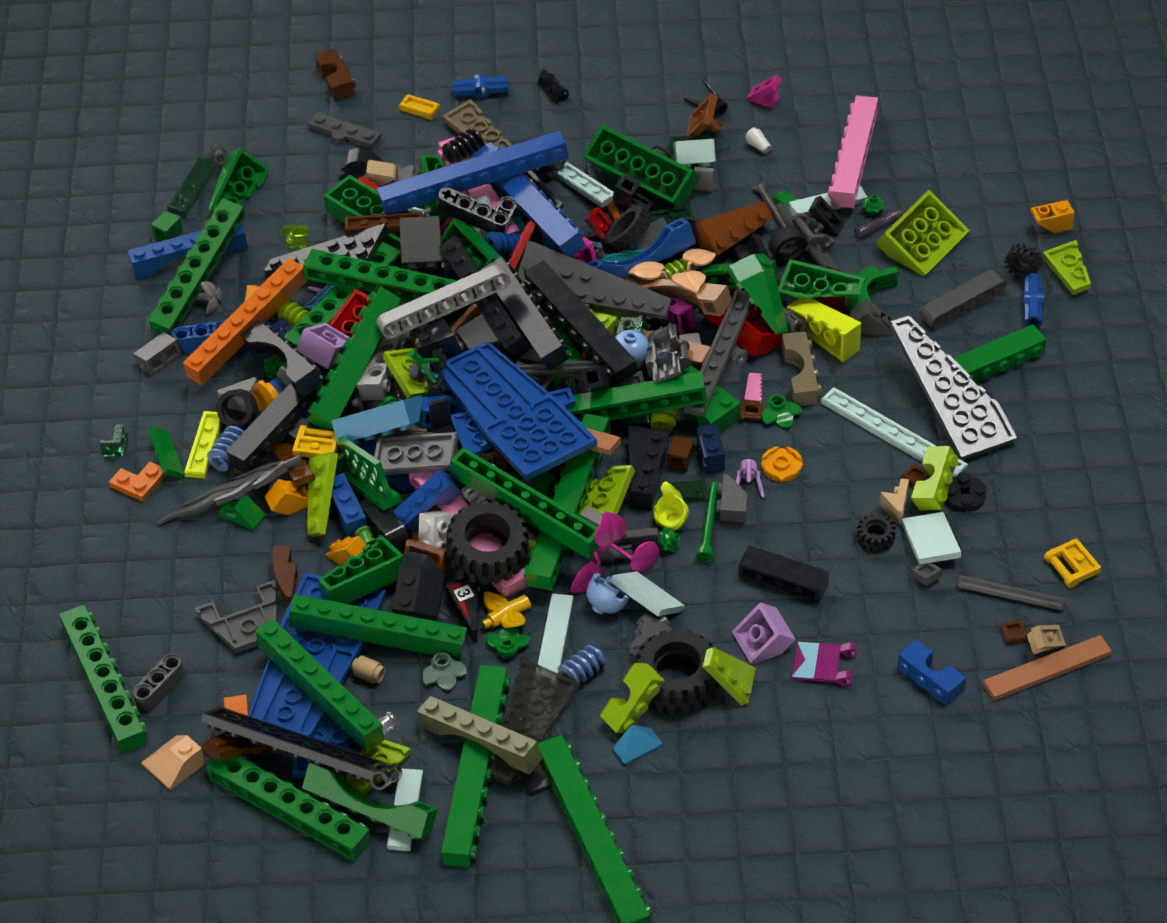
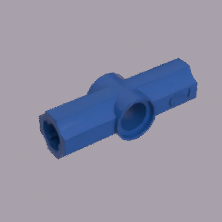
[453,74,509,99]
[1022,273,1044,328]

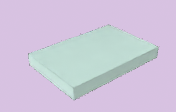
[902,512,961,565]
[610,571,685,616]

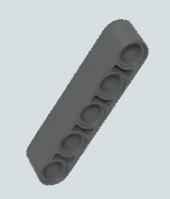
[919,270,1007,329]

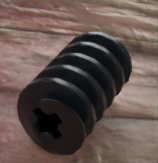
[442,128,485,164]

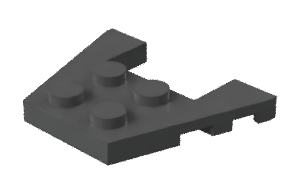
[195,580,277,653]

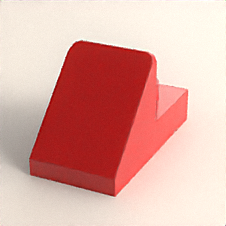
[584,207,613,249]

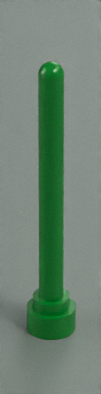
[696,481,719,563]

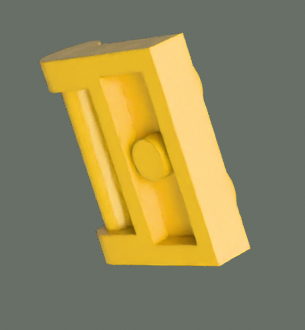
[292,425,338,458]
[1044,538,1101,589]

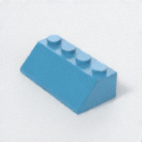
[331,396,422,445]

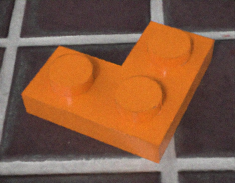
[109,462,167,502]

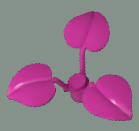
[570,511,660,593]

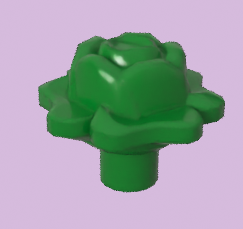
[862,194,885,214]
[659,527,680,553]

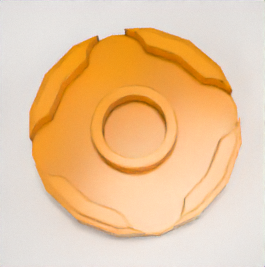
[252,380,279,413]
[761,446,803,482]

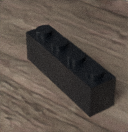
[739,545,829,604]

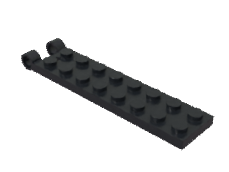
[201,706,402,790]

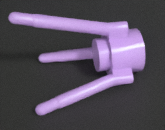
[735,459,765,498]

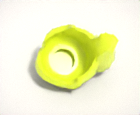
[653,482,689,531]

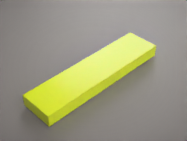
[184,411,223,479]

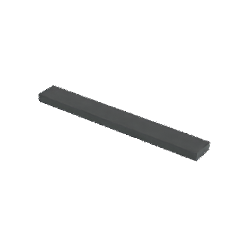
[684,289,753,417]

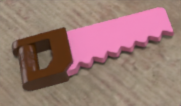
[740,373,763,421]

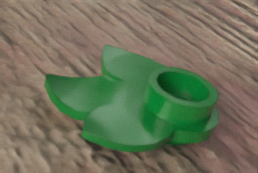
[762,394,802,428]
[487,627,530,659]

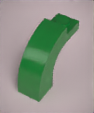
[848,265,899,312]

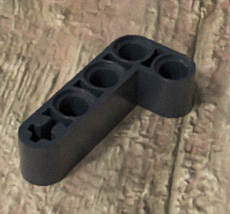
[436,187,517,233]
[358,498,409,555]

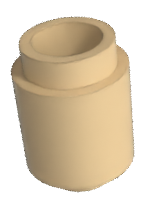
[351,655,386,683]

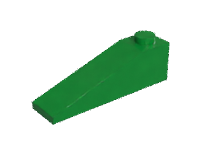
[209,148,270,212]
[726,254,789,334]

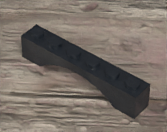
[240,321,323,397]

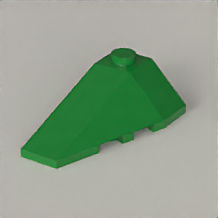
[778,259,866,298]

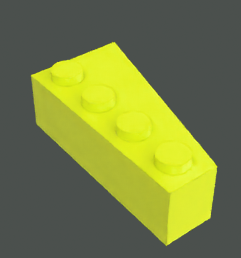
[786,298,861,362]

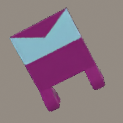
[792,642,857,687]

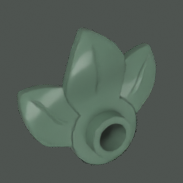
[423,652,466,691]

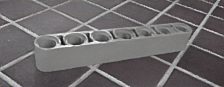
[376,265,511,339]

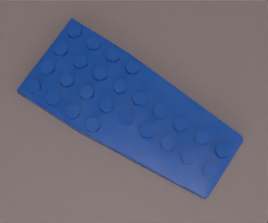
[437,342,598,481]
[248,572,386,737]

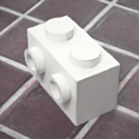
[418,510,453,549]

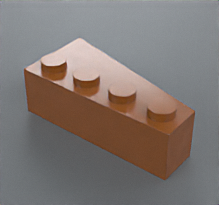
[690,201,774,256]

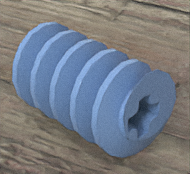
[207,426,244,472]
[558,641,607,687]

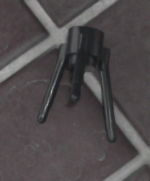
[684,79,728,115]

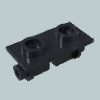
[537,68,569,104]

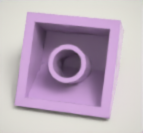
[296,323,350,369]
[732,603,796,664]

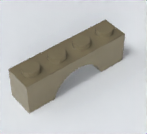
[782,331,822,406]

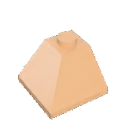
[141,735,205,791]

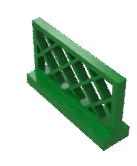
[338,436,401,511]

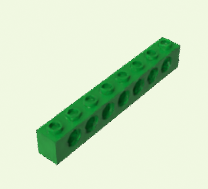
[148,198,245,337]
[283,242,402,357]
[303,249,462,312]
[59,605,148,754]
[207,757,371,862]

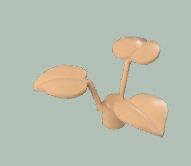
[628,249,716,294]

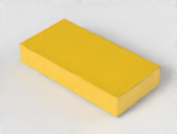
[399,94,440,120]

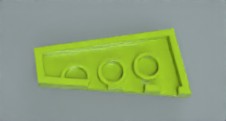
[307,452,338,537]

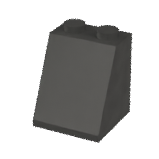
[400,216,442,271]

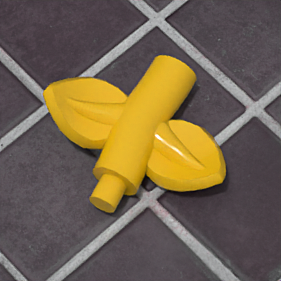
[481,592,531,629]

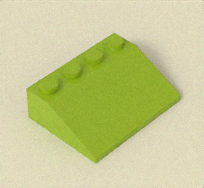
[875,190,970,276]

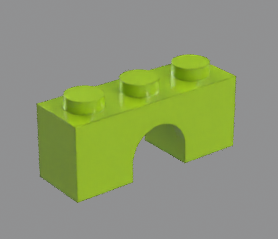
[911,446,958,510]
[600,663,665,733]

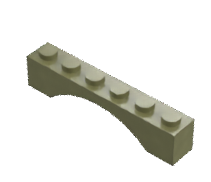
[417,696,543,774]

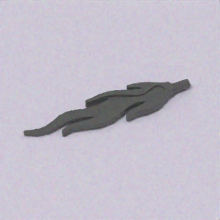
[157,455,303,526]

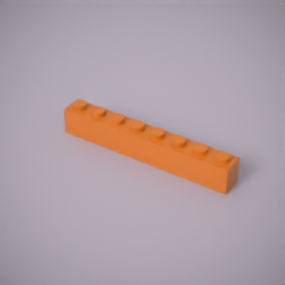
[183,258,307,386]

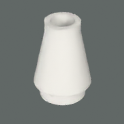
[745,127,772,154]

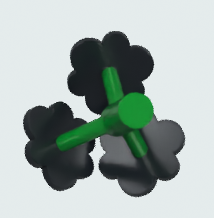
[408,349,447,390]

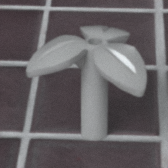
[195,282,222,315]

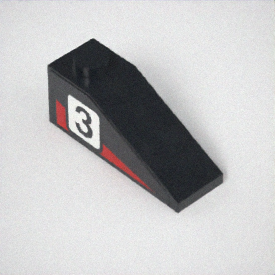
[446,577,481,643]

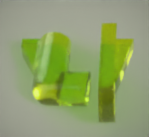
[282,224,308,250]

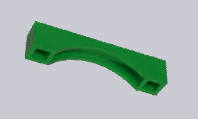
[302,762,438,840]

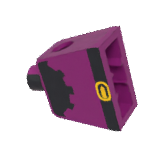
[661,297,696,339]

